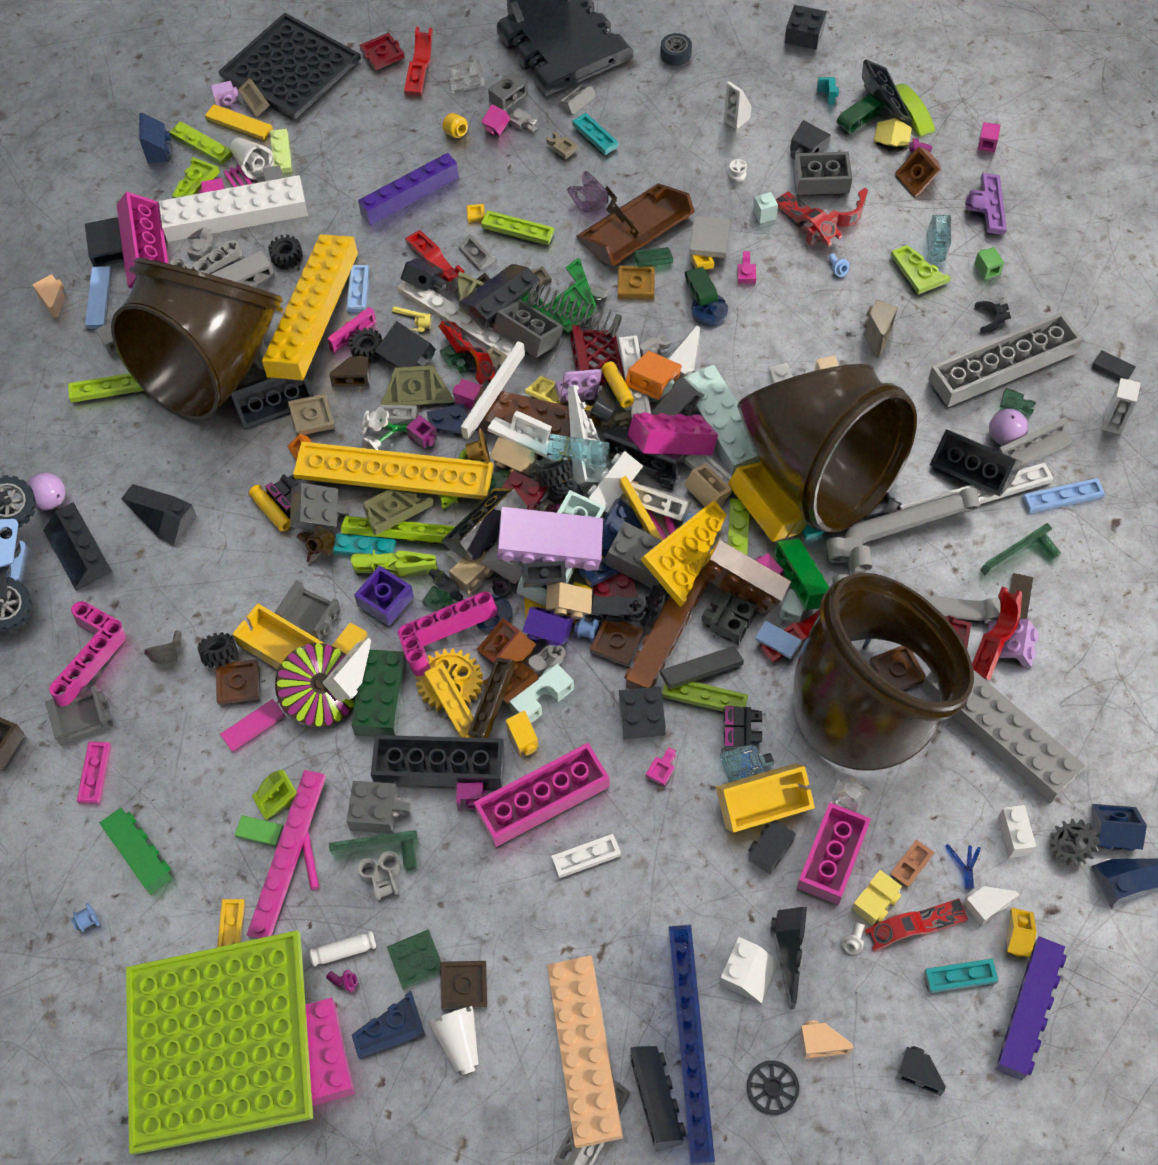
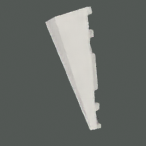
[568,385,610,487]

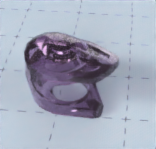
[567,171,609,213]

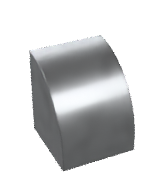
[263,165,283,181]

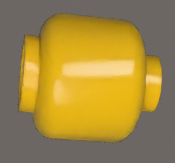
[442,113,468,138]

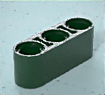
[836,94,884,134]
[685,267,718,306]

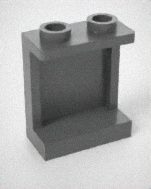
[274,580,341,640]
[45,685,111,746]

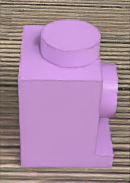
[211,81,239,106]

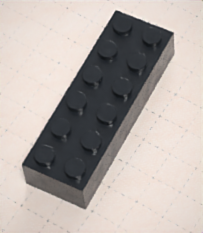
[371,735,505,788]

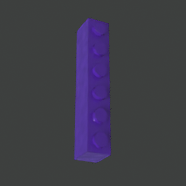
[358,153,459,225]
[995,936,1067,1080]

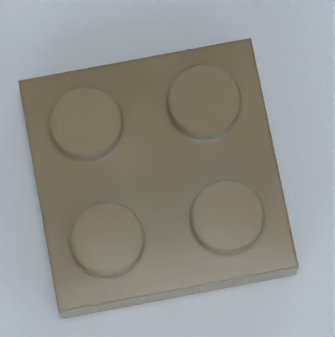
[288,394,335,436]

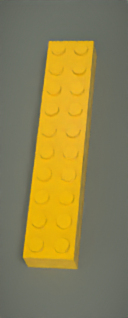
[262,234,358,380]

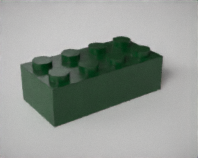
[351,649,407,737]

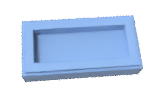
[755,621,802,659]

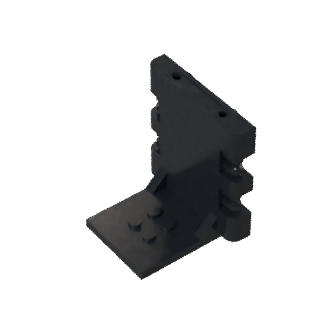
[497,0,633,96]

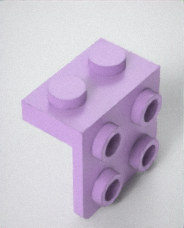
[555,369,601,403]
[987,619,1039,668]

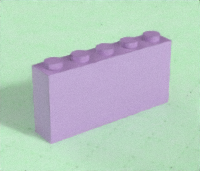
[497,507,603,571]

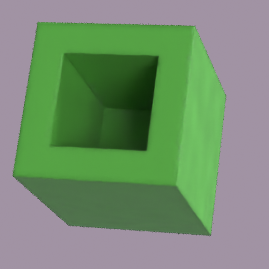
[974,247,1004,280]

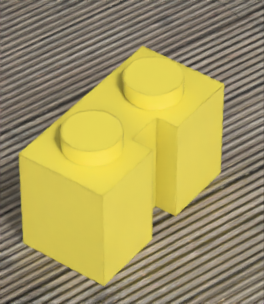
[851,870,902,926]

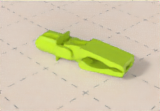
[351,550,438,577]

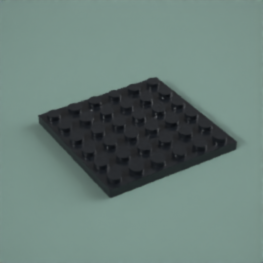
[218,12,361,120]

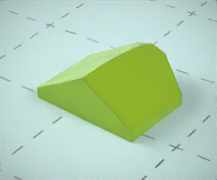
[252,769,297,820]

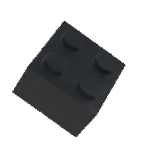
[784,5,827,50]
[619,687,666,739]

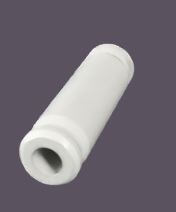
[309,931,376,967]

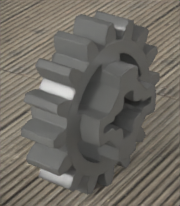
[1049,819,1100,867]

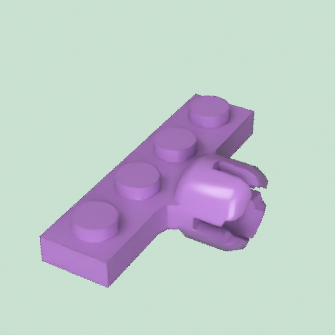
[965,173,1007,235]

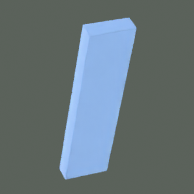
[85,266,112,329]
[1022,478,1105,514]

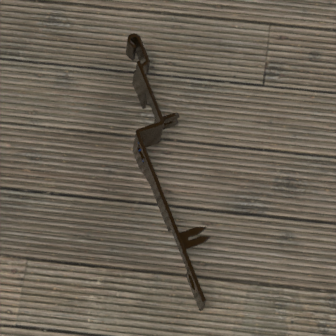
[596,184,640,239]

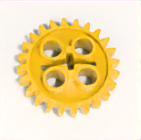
[416,648,483,713]

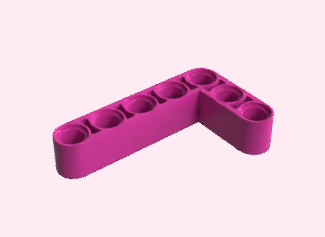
[398,592,498,676]
[49,601,126,707]

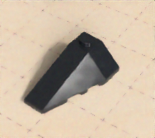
[862,59,912,122]
[121,484,197,547]
[770,907,807,1009]

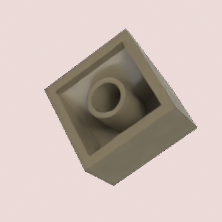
[864,299,898,357]

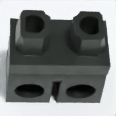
[702,592,757,645]

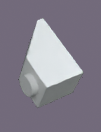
[963,886,1019,927]

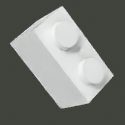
[998,805,1036,858]

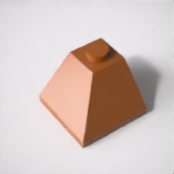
[895,146,941,197]
[476,618,536,663]

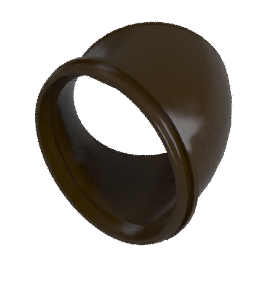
[111,258,284,420]
[737,364,917,532]
[793,573,974,771]

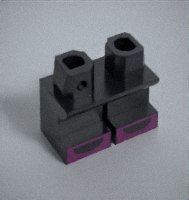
[265,474,303,519]
[723,706,762,747]

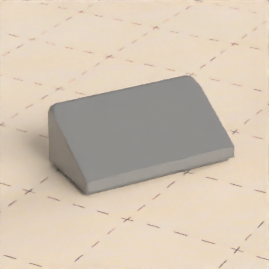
[558,85,596,114]
[459,234,496,270]

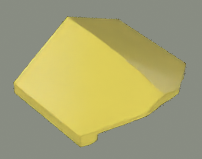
[874,118,912,148]
[525,376,564,404]

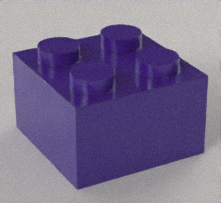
[354,565,414,626]
[522,606,574,646]

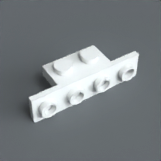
[488,411,565,461]

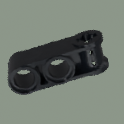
[590,381,617,423]
[585,595,646,622]

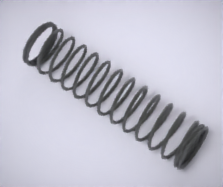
[528,282,622,338]

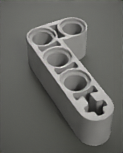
[169,240,243,274]

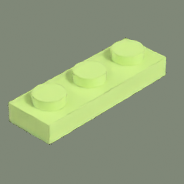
[270,129,292,173]

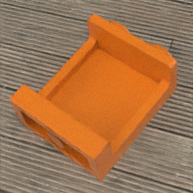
[625,351,682,400]

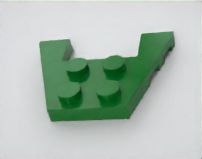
[522,257,598,334]

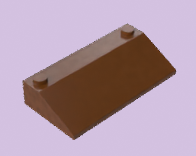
[576,183,695,266]

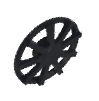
[640,583,666,628]
[747,1060,800,1115]

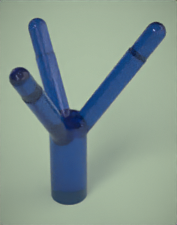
[945,844,981,889]

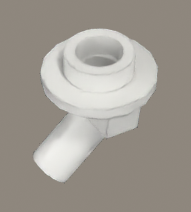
[841,922,865,955]

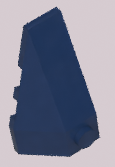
[1091,858,1158,907]

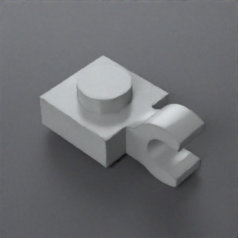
[508,108,538,133]
[187,228,213,259]
[639,333,671,357]

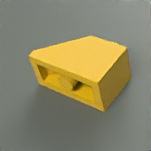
[506,710,539,757]
[1006,907,1037,957]

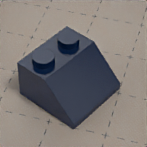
[139,113,171,164]
[1092,804,1147,851]

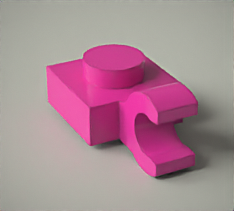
[737,251,757,283]
[646,747,676,787]

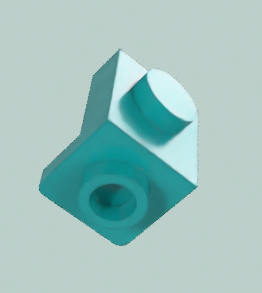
[817,77,839,105]

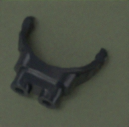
[974,301,1011,333]
[547,480,584,505]
[863,492,902,520]
[429,569,463,602]

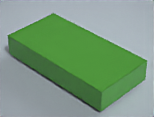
[234,815,284,847]

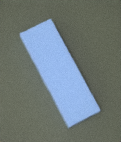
[346,265,369,312]

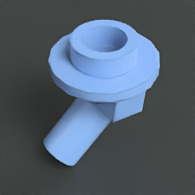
[828,253,849,277]

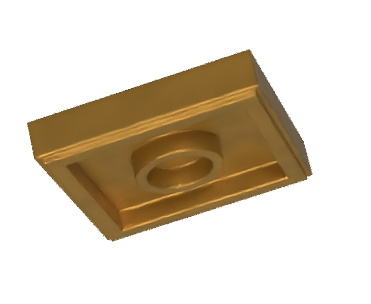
[618,266,655,299]

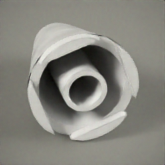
[230,138,274,180]
[428,1006,478,1075]

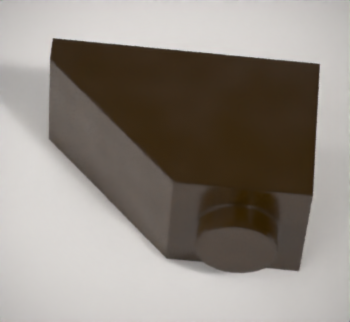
[329,356,371,387]

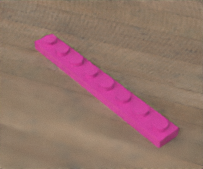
[246,770,326,939]

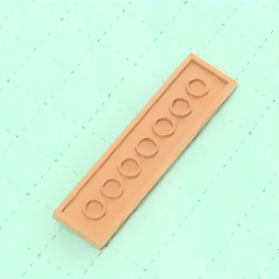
[547,955,623,1148]

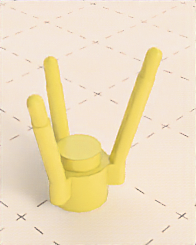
[392,306,431,333]

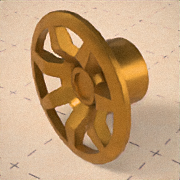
[465,428,491,464]

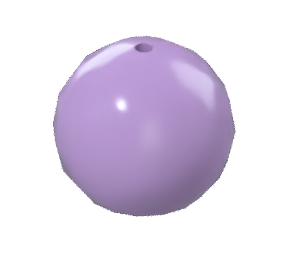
[989,409,1028,446]
[27,472,66,511]

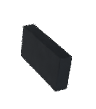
[1092,350,1136,380]

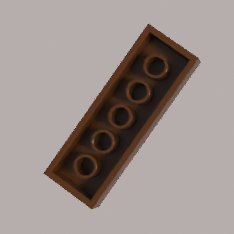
[473,386,591,453]

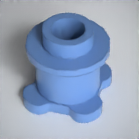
[574,618,600,642]
[71,902,101,932]

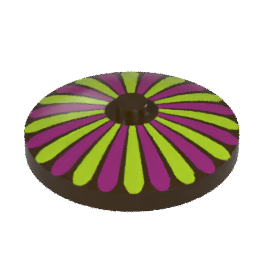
[275,643,356,727]

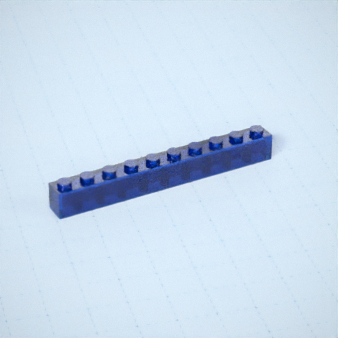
[668,925,715,1165]

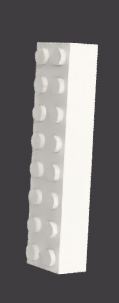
[159,175,308,242]

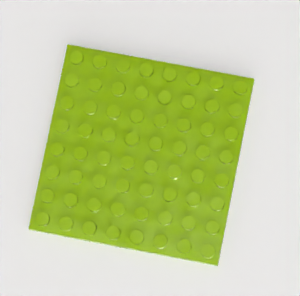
[126,930,313,1155]

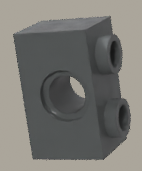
[488,71,528,111]

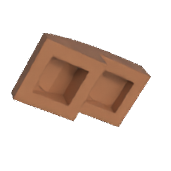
[890,839,935,887]

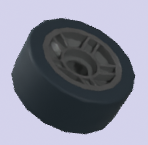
[660,33,692,65]

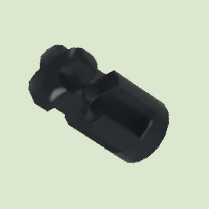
[654,471,678,489]

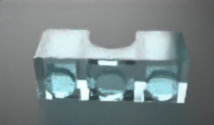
[547,434,609,467]

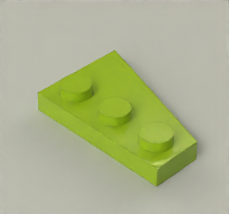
[172,157,220,198]
[891,245,951,294]

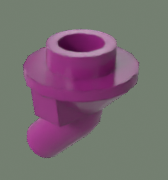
[909,138,933,153]
[326,969,358,992]

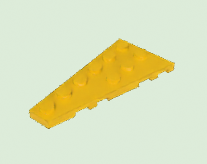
[640,500,727,607]

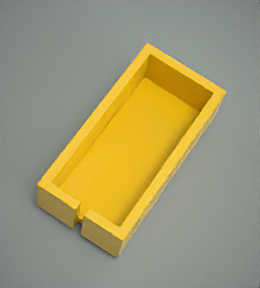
[727,462,807,542]
[232,603,323,670]
[715,763,815,832]

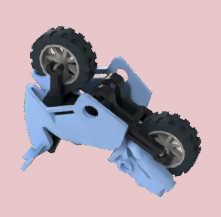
[0,475,36,633]

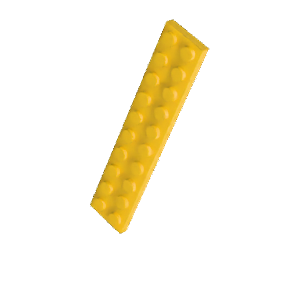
[293,442,494,500]

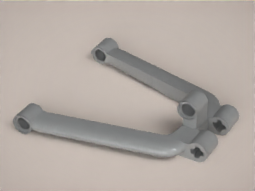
[826,488,1000,624]

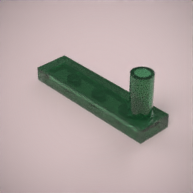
[980,523,1061,576]
[329,830,419,870]

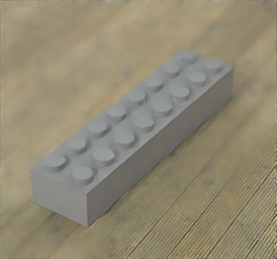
[928,312,1083,407]
[921,670,1085,803]

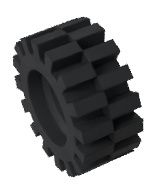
[268,234,303,269]
[349,328,383,363]
[535,459,574,487]
[197,632,238,668]

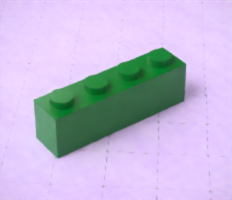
[773,539,830,610]
[99,808,172,895]

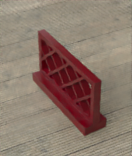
[570,325,625,386]

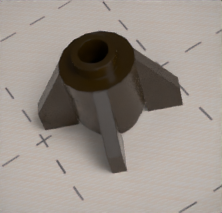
[296,526,335,563]

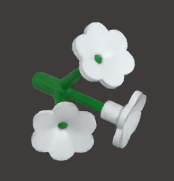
[362,407,409,450]

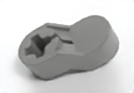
[527,645,565,677]

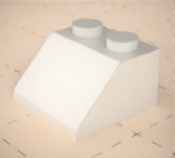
[719,937,779,1004]

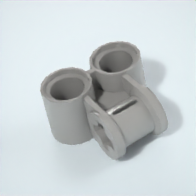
[357,851,401,901]

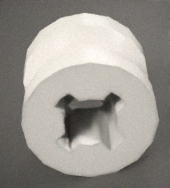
[729,159,747,182]

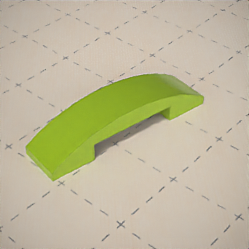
[895,83,936,137]

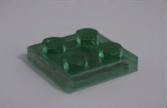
[386,929,441,990]

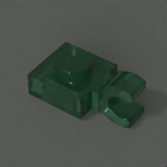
[439,345,467,374]
[422,585,458,611]

